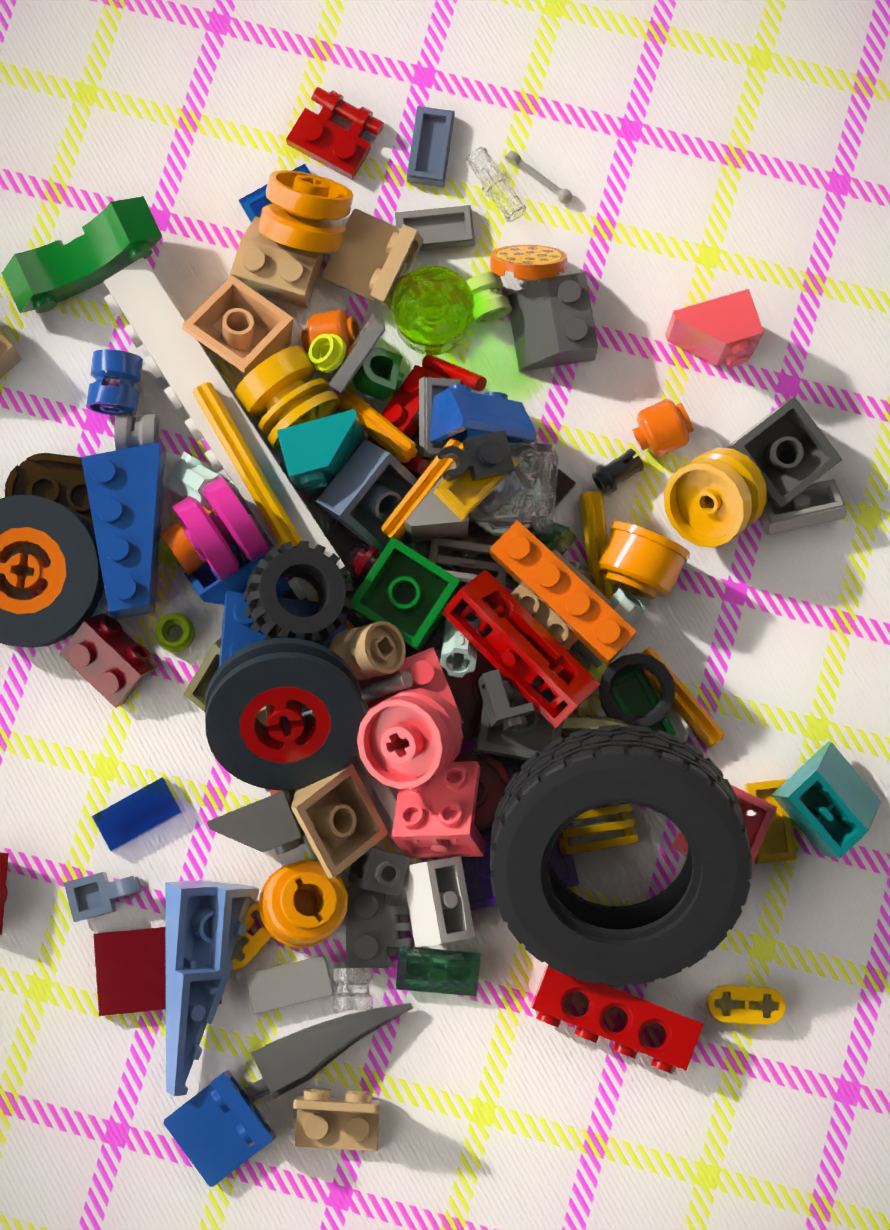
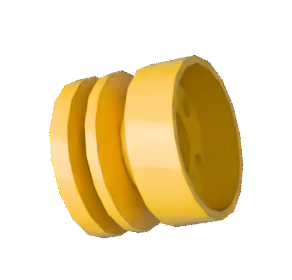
[234,346,340,450]

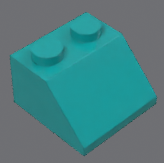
[277,409,364,494]

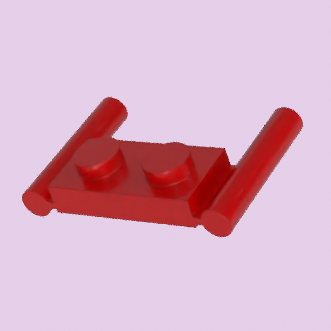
[366,354,487,475]

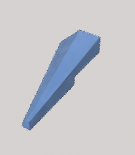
[165,880,259,1096]

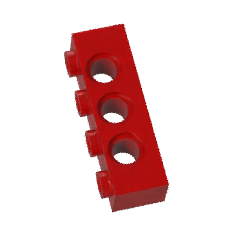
[530,964,704,1075]

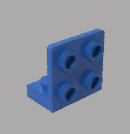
[163,1070,277,1187]

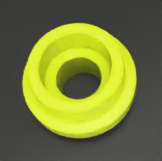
[309,334,346,373]

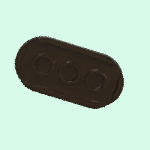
[5,453,162,533]

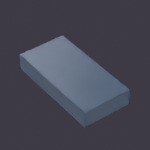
[406,106,455,187]

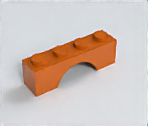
[489,520,637,667]

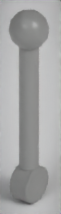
[505,150,572,204]

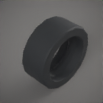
[598,653,676,729]

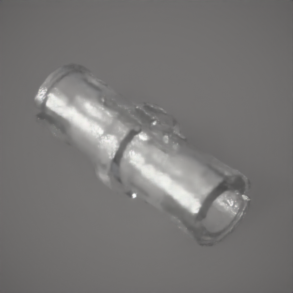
[465,146,527,223]

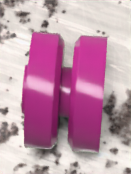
[172,476,270,582]

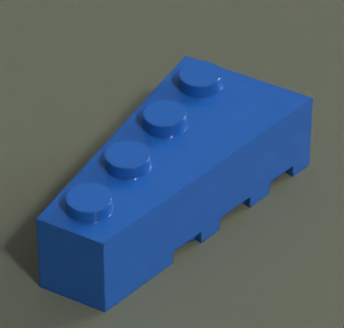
[81,442,166,620]

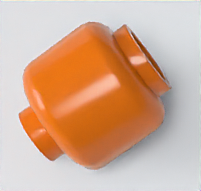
[301,309,360,353]
[632,399,694,457]

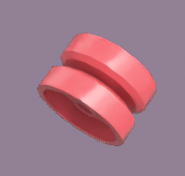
[357,688,463,789]

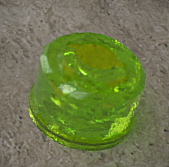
[391,265,474,356]

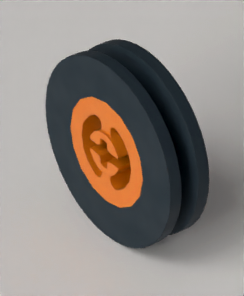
[0,495,104,648]

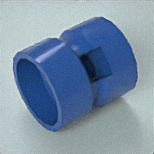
[86,349,143,416]

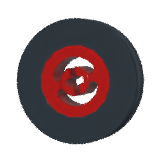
[205,638,364,790]

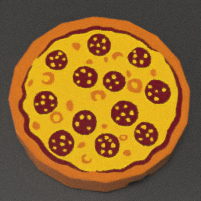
[490,245,567,280]

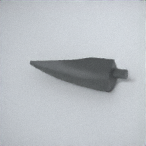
[245,1003,413,1102]

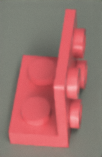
[391,761,486,858]

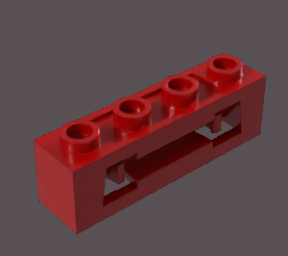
[441,569,601,728]

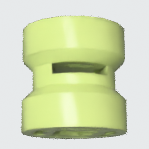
[463,272,512,323]

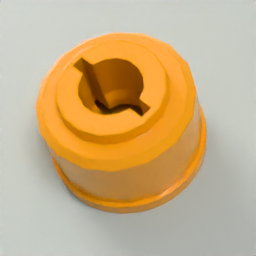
[598,521,690,600]
[258,860,348,948]

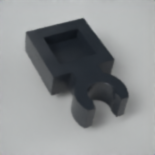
[437,431,515,481]

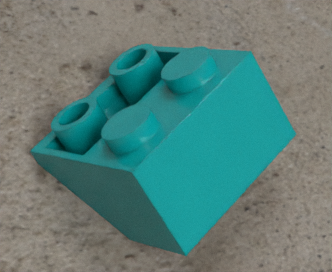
[772,741,882,859]

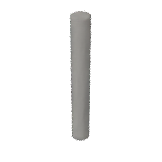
[360,671,413,703]

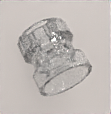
[333,968,373,1010]

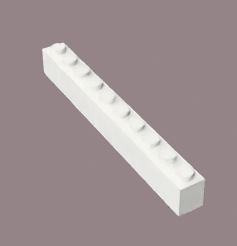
[103,258,353,602]

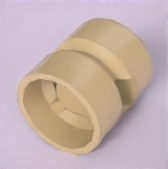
[329,621,406,681]

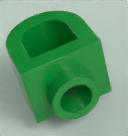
[352,348,404,402]

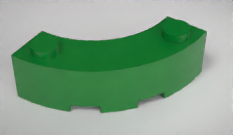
[1,196,163,313]

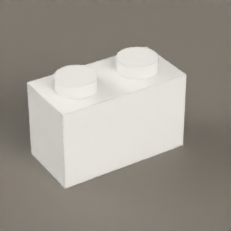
[404,856,475,947]

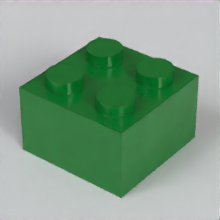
[351,537,463,653]

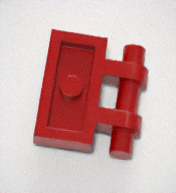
[286,87,384,180]

